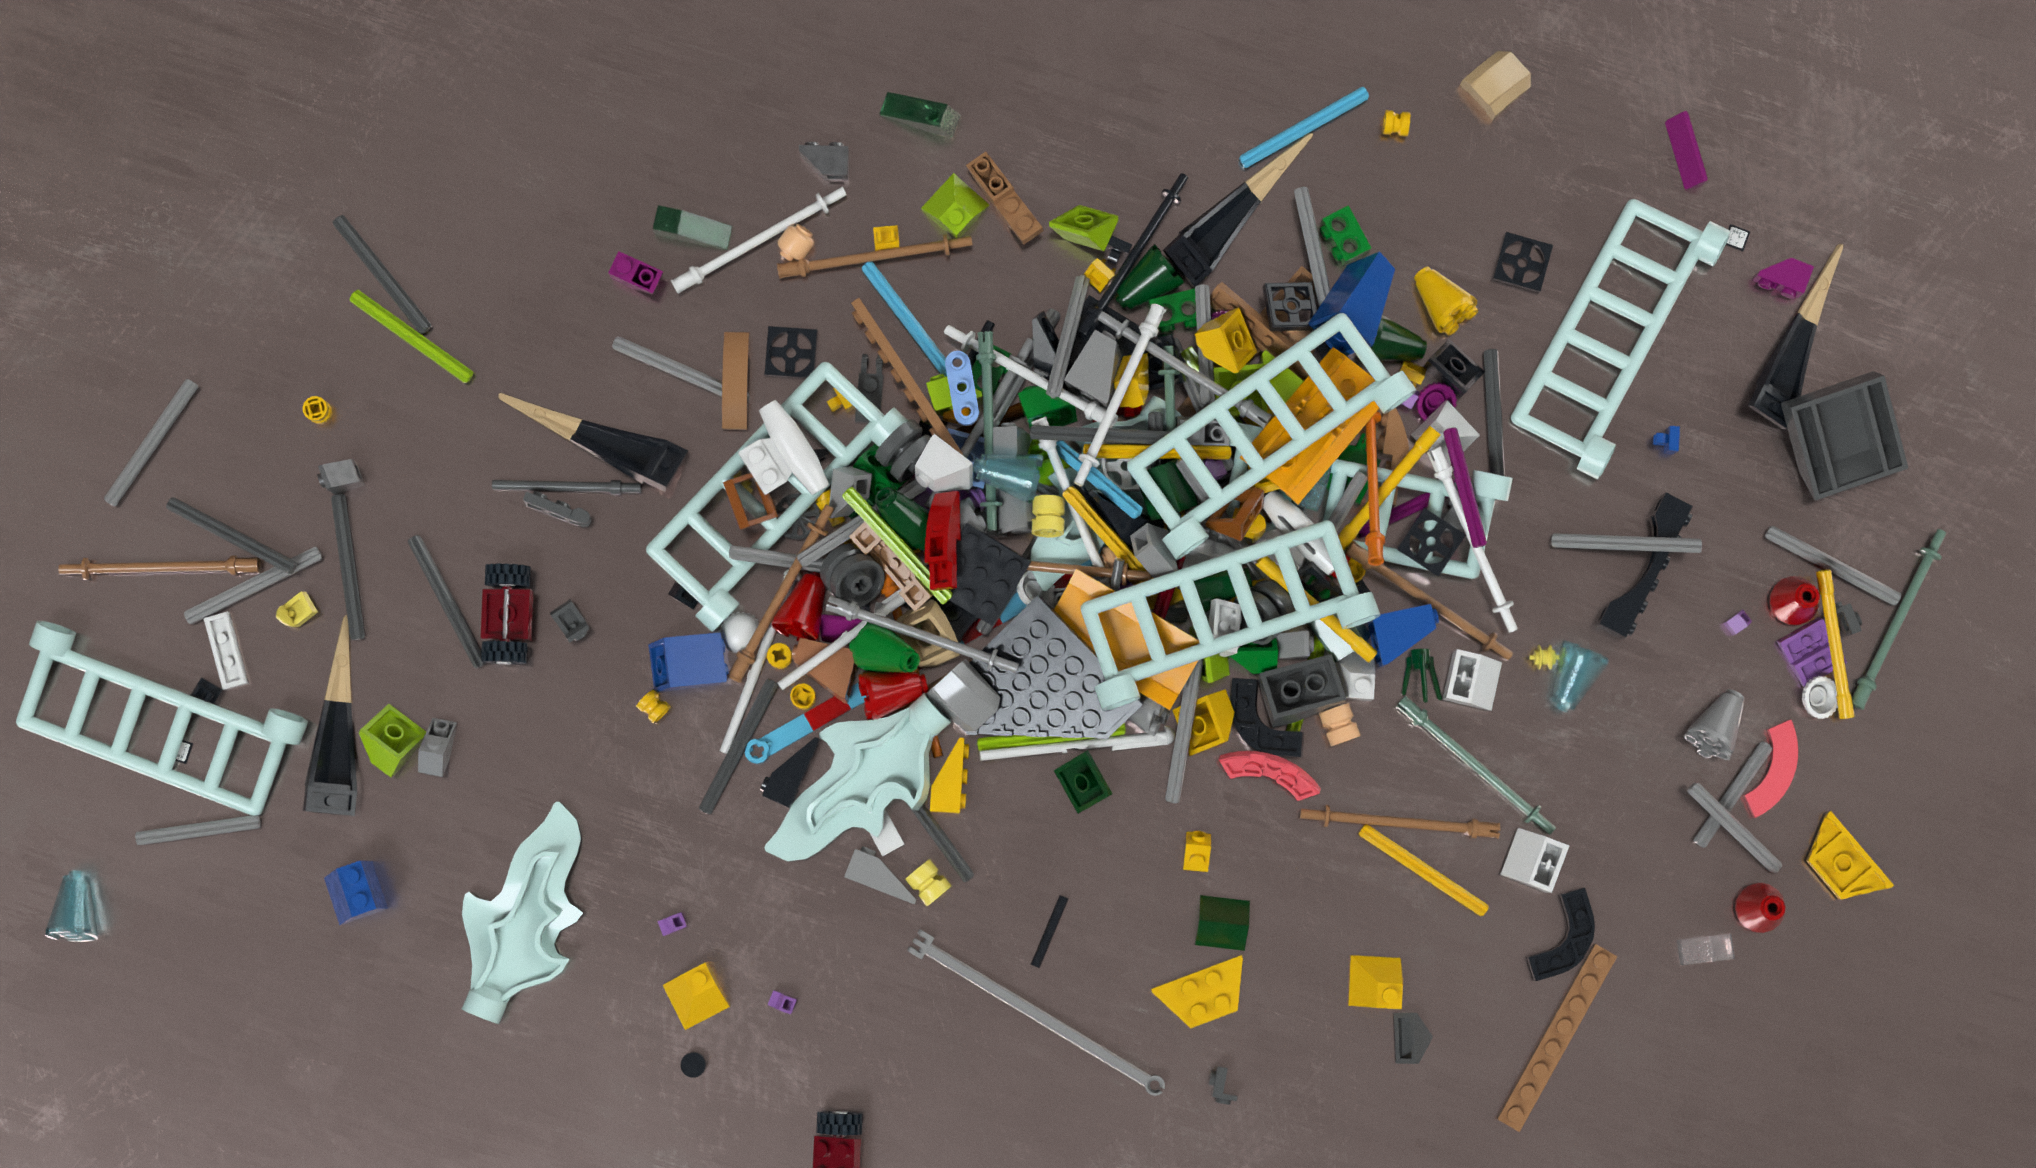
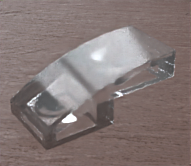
[1677,934,1735,965]

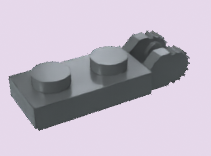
[855,354,884,424]
[523,491,592,529]

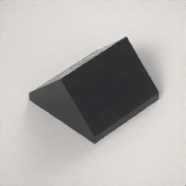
[1127,334,1186,391]
[1423,339,1485,399]

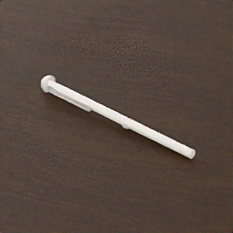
[719,569,801,754]
[777,589,906,690]
[980,726,1175,761]

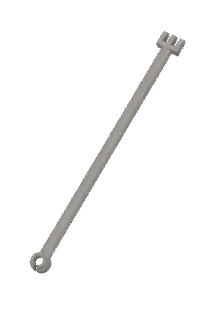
[907,929,1165,1096]

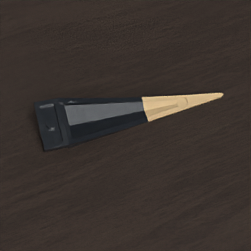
[1162,133,1313,287]
[1748,244,1843,430]
[498,393,688,492]
[303,615,357,816]

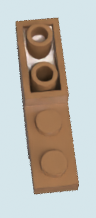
[966,152,1044,245]
[1377,408,1410,508]

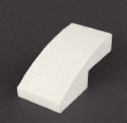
[870,809,905,857]

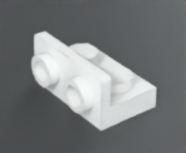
[1209,598,1242,657]

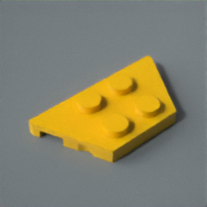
[1806,811,1894,899]
[1151,955,1243,1028]

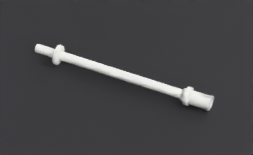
[670,187,847,294]
[1074,304,1166,486]
[944,325,1118,429]
[1031,416,1111,587]
[1426,446,1518,633]

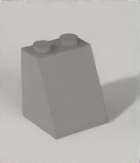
[1064,330,1122,410]

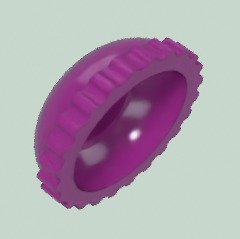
[1416,382,1457,421]

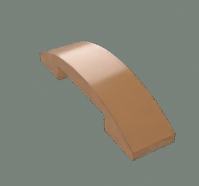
[722,332,749,430]
[849,522,933,612]

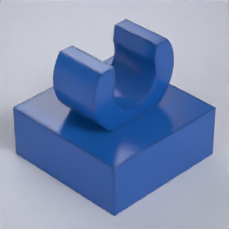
[1653,426,1680,455]

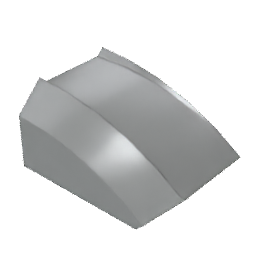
[926,659,1001,731]

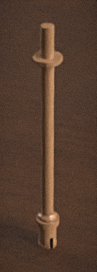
[777,234,973,279]
[727,504,834,683]
[1344,541,1513,660]
[59,555,261,580]
[1027,561,1152,586]
[1300,805,1500,839]

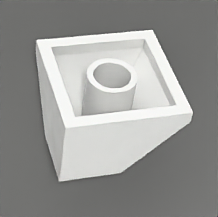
[1411,400,1480,466]
[915,434,973,492]
[1323,649,1375,701]

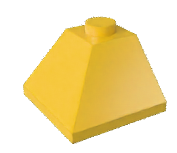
[1195,308,1257,373]
[1172,689,1235,756]
[1348,955,1403,1009]
[663,962,730,1030]

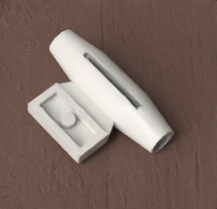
[738,400,829,495]
[1255,490,1334,575]

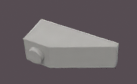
[844,846,917,904]

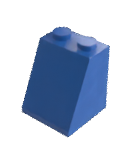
[1367,604,1439,669]
[648,632,729,693]
[324,860,388,925]

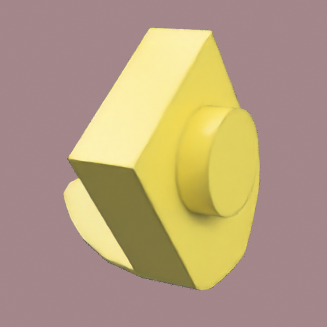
[276,591,318,627]

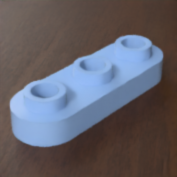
[945,351,979,426]

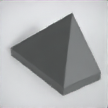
[1394,1013,1433,1064]

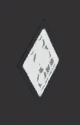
[1726,224,1750,251]
[175,740,193,764]

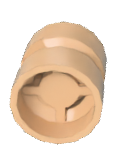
[1319,703,1361,747]

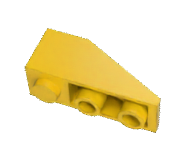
[930,738,969,814]

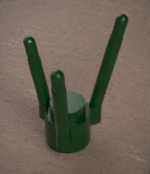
[1401,649,1442,703]

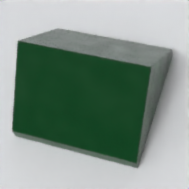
[1138,459,1198,521]
[1053,750,1112,814]
[1195,895,1250,951]

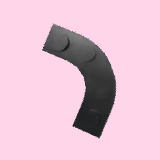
[1231,678,1304,758]
[1527,887,1595,981]

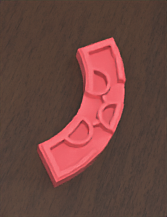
[1743,719,1798,818]
[1219,751,1321,801]

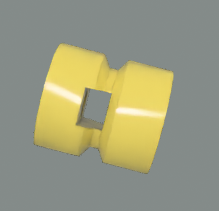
[1032,495,1065,538]
[905,859,952,906]

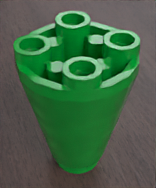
[849,622,920,673]

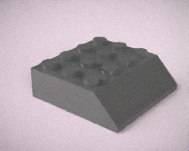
[1781,371,1908,500]

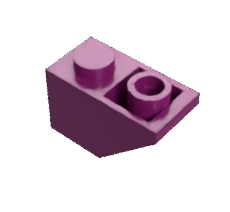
[608,251,664,294]
[1752,258,1814,299]

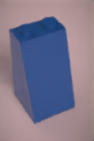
[1308,251,1395,356]

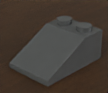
[1258,654,1346,728]

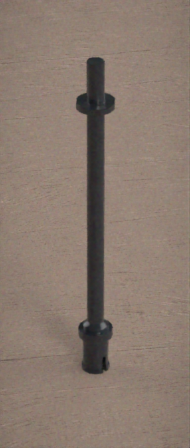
[1077,173,1189,340]

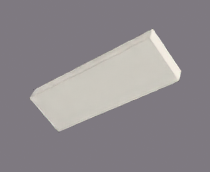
[204,611,249,690]

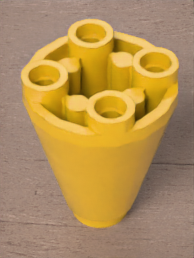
[1414,266,1478,336]

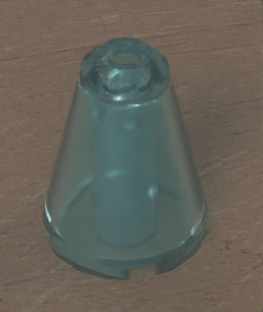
[973,454,1043,504]
[1551,640,1609,712]
[45,871,98,942]

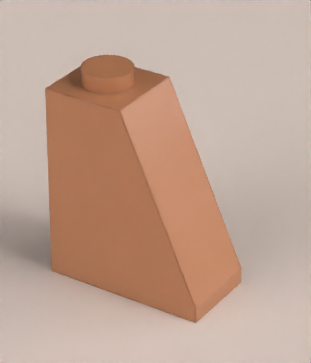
[792,638,858,704]

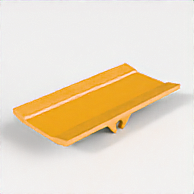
[1240,348,1379,505]
[1054,569,1200,710]

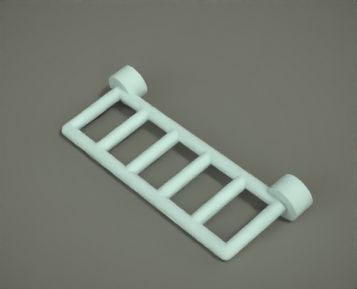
[1511,199,1732,480]
[1127,313,1417,560]
[646,362,908,632]
[1226,422,1513,579]
[1080,520,1381,711]
[16,621,308,816]

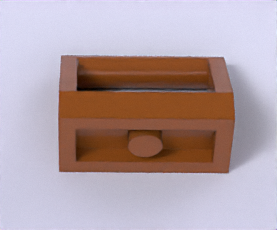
[723,473,779,530]
[1205,487,1264,541]

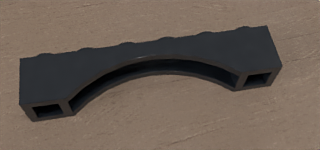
[1595,492,1693,639]

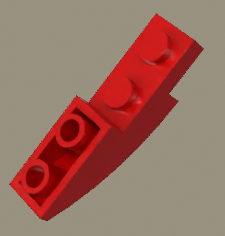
[925,491,961,591]

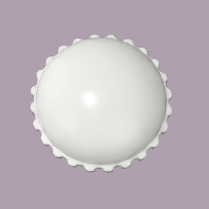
[1016,570,1055,605]
[720,612,759,653]
[1802,676,1838,719]

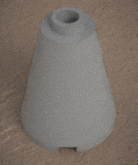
[996,467,1036,537]

